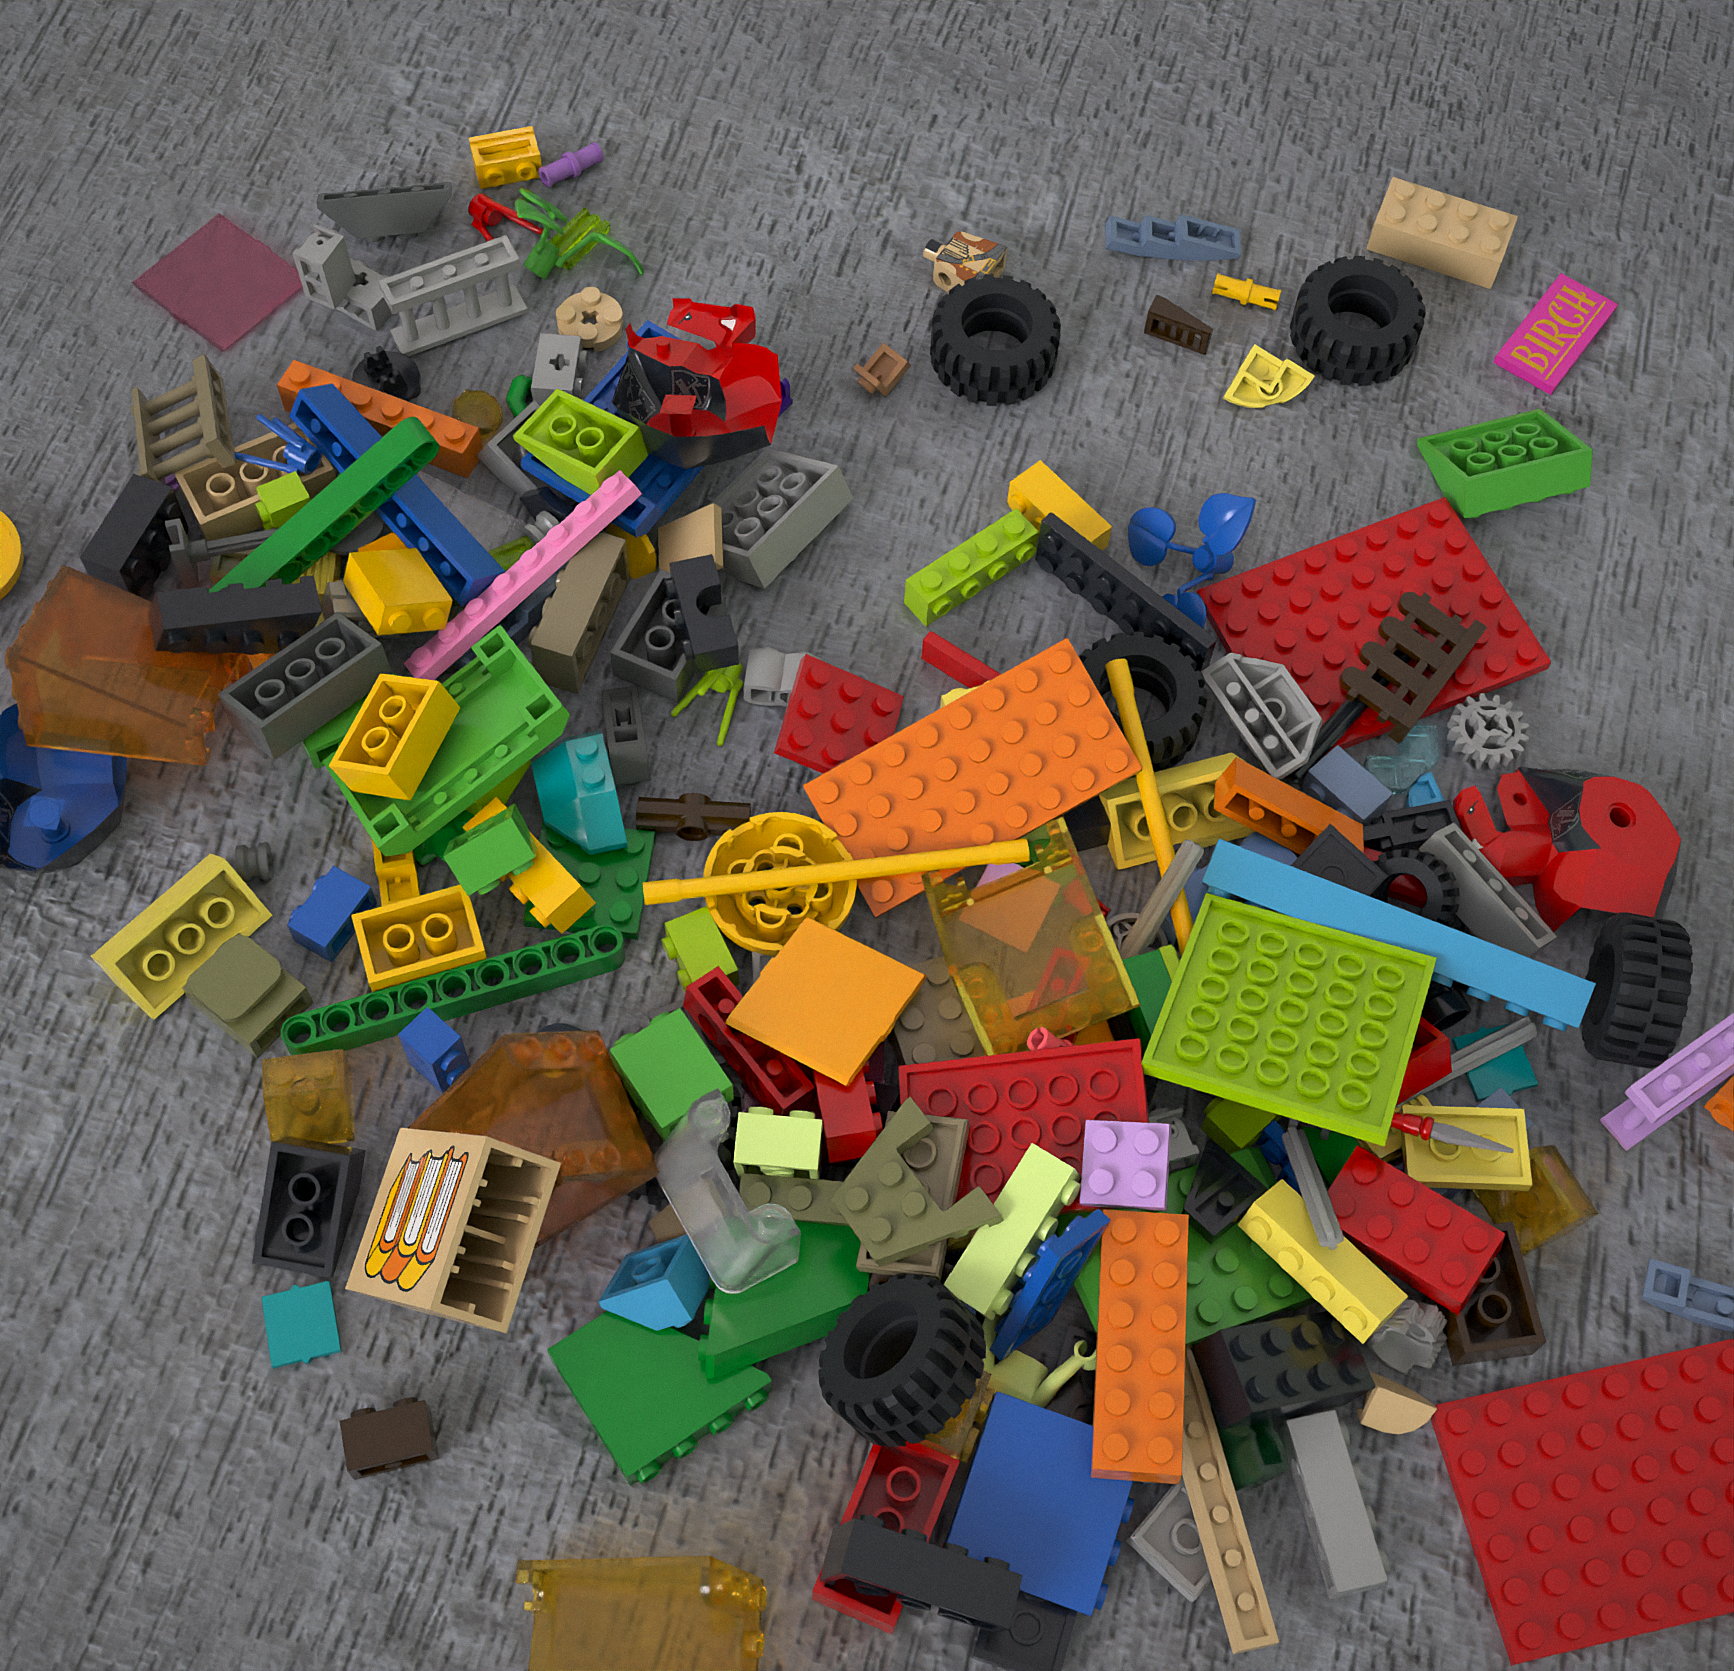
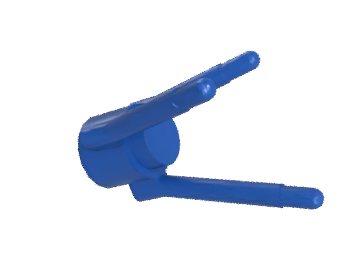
[235,414,322,476]

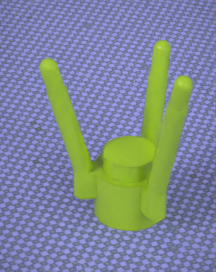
[670,662,744,746]

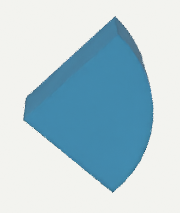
[1406,771,1444,808]

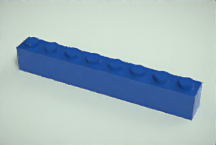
[289,383,506,606]

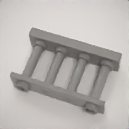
[378,235,528,356]

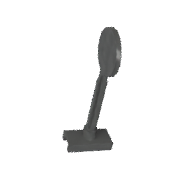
[165,511,384,589]

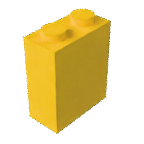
[343,548,453,636]

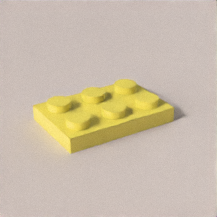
[1399,1105,1532,1191]

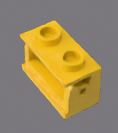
[469,126,542,189]

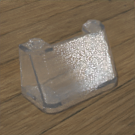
[653,1088,801,1294]

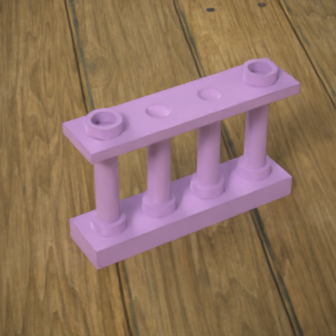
[1600,1013,1734,1151]

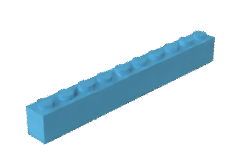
[1202,839,1596,1032]

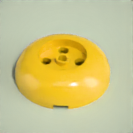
[703,812,857,957]

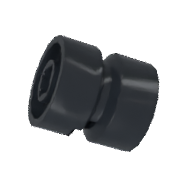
[1421,980,1472,1032]

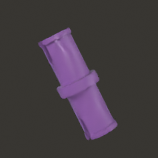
[538,142,604,188]

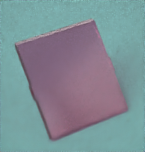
[132,213,302,352]

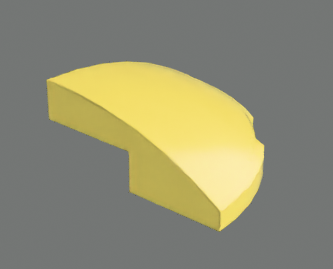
[1223,344,1315,408]

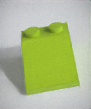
[513,388,648,495]

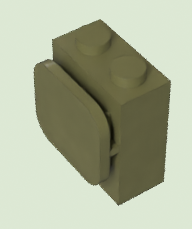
[182,933,313,1059]

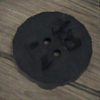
[352,346,421,402]

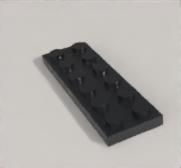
[1035,512,1217,671]

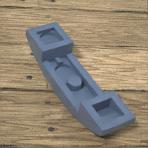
[1641,1258,1734,1333]

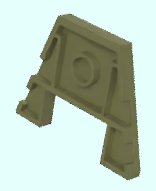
[831,1097,1004,1267]

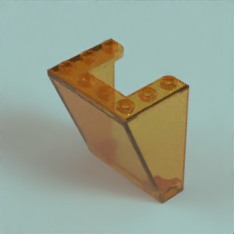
[5,566,250,766]
[408,1030,660,1249]

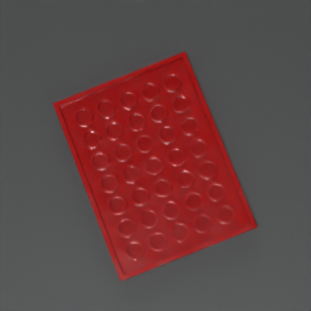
[1196,497,1551,758]
[1430,1338,1734,1666]

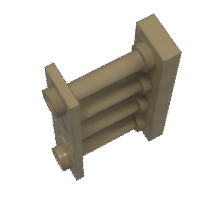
[130,354,236,484]

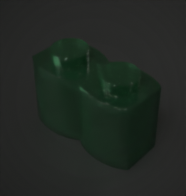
[1211,1406,1288,1491]

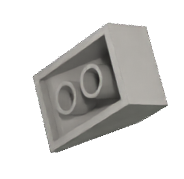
[477,400,577,506]

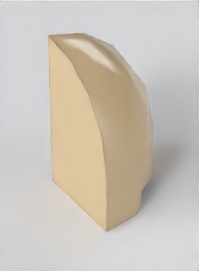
[1357,1371,1437,1435]

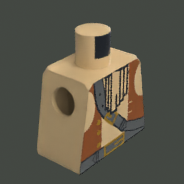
[923,231,1007,294]

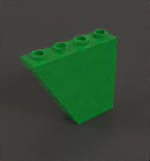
[698,1215,869,1379]
[547,1311,772,1486]

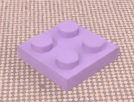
[1080,1120,1171,1211]

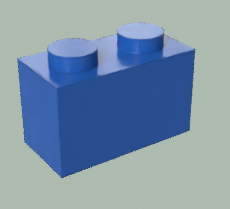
[287,865,377,963]
[398,1007,471,1094]

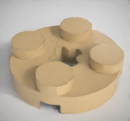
[556,287,624,352]

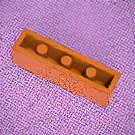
[1214,757,1364,855]

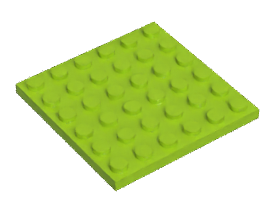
[1141,893,1437,1146]

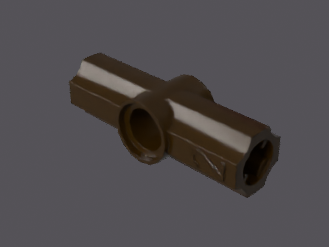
[636,793,751,841]

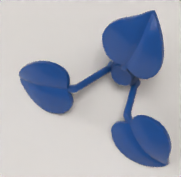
[1128,493,1256,629]

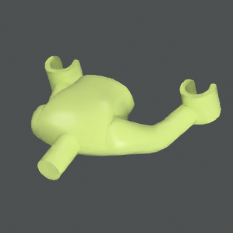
[978,1307,1096,1422]

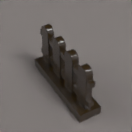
[1339,592,1487,744]

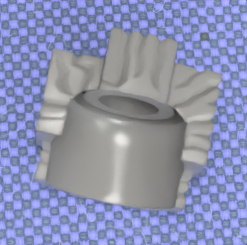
[1367,1299,1447,1375]

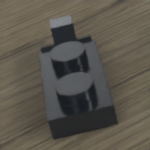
[1363,800,1463,852]

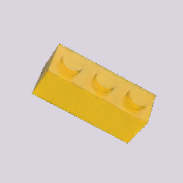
[1007,460,1112,550]

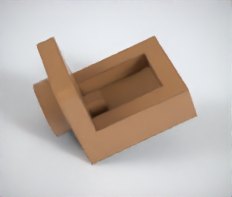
[853,342,911,397]

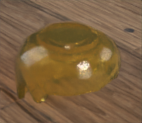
[451,389,503,440]

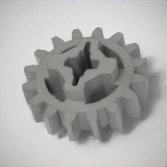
[1447,693,1529,771]

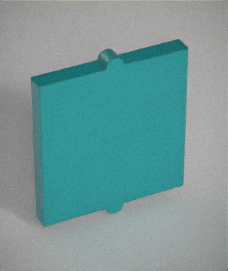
[1452,1023,1538,1102]
[261,1281,342,1369]

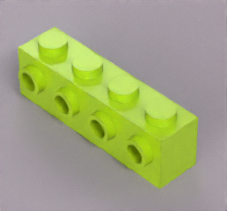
[904,508,1039,627]

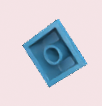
[598,1232,712,1331]

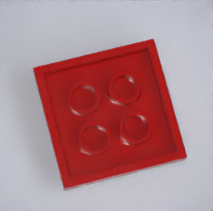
[774,654,904,774]

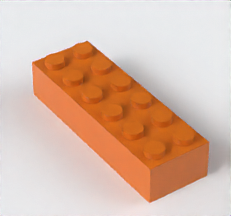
[1091,1209,1189,1484]

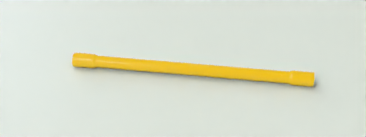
[1105,659,1194,957]
[643,839,1029,905]

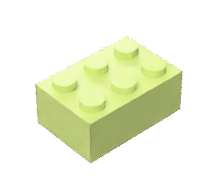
[733,1107,823,1180]

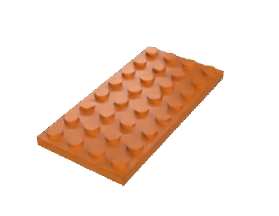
[803,637,1143,918]

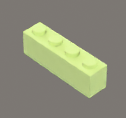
[944,1143,1081,1321]

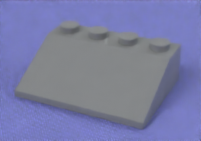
[709,448,853,589]

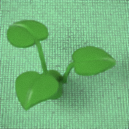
[515,188,644,280]

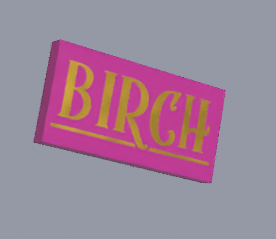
[1493,273,1618,395]

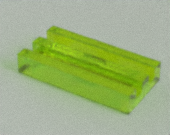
[549,207,611,270]

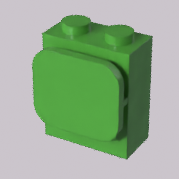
[610,1008,734,1142]

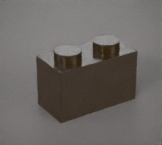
[339,1397,439,1480]

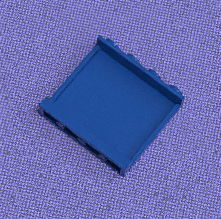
[945,1391,1140,1616]

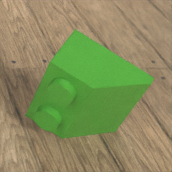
[443,803,537,896]

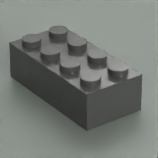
[218,612,393,760]

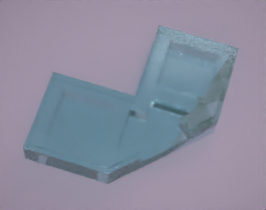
[1364,725,1440,794]

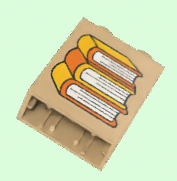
[345,1128,561,1334]

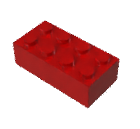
[1327,1145,1505,1316]
[812,1441,960,1635]

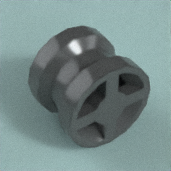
[235,842,274,883]

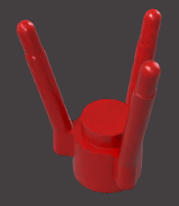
[468,193,543,242]

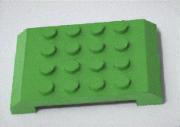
[323,625,570,857]
[1054,1148,1318,1348]

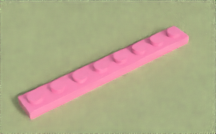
[404,470,642,680]

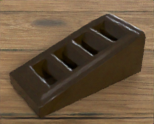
[1144,295,1213,355]

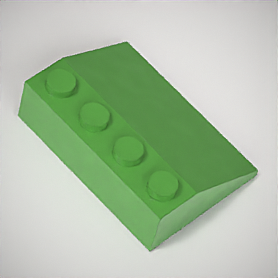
[1417,409,1593,518]

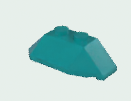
[531,731,628,855]

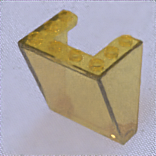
[921,817,1141,1056]
[516,1556,767,1671]

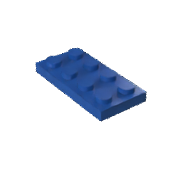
[989,1209,1111,1361]

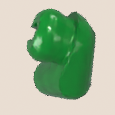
[506,375,533,418]

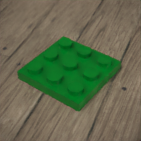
[523,820,656,940]

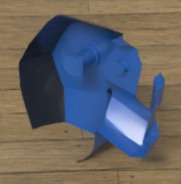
[0,699,127,873]

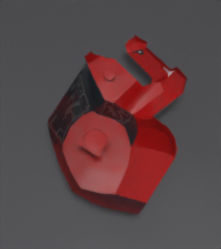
[612,298,782,469]
[1453,766,1681,933]

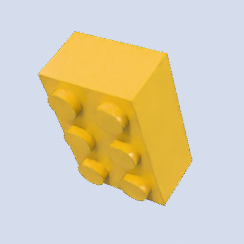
[329,673,461,801]
[351,884,487,992]

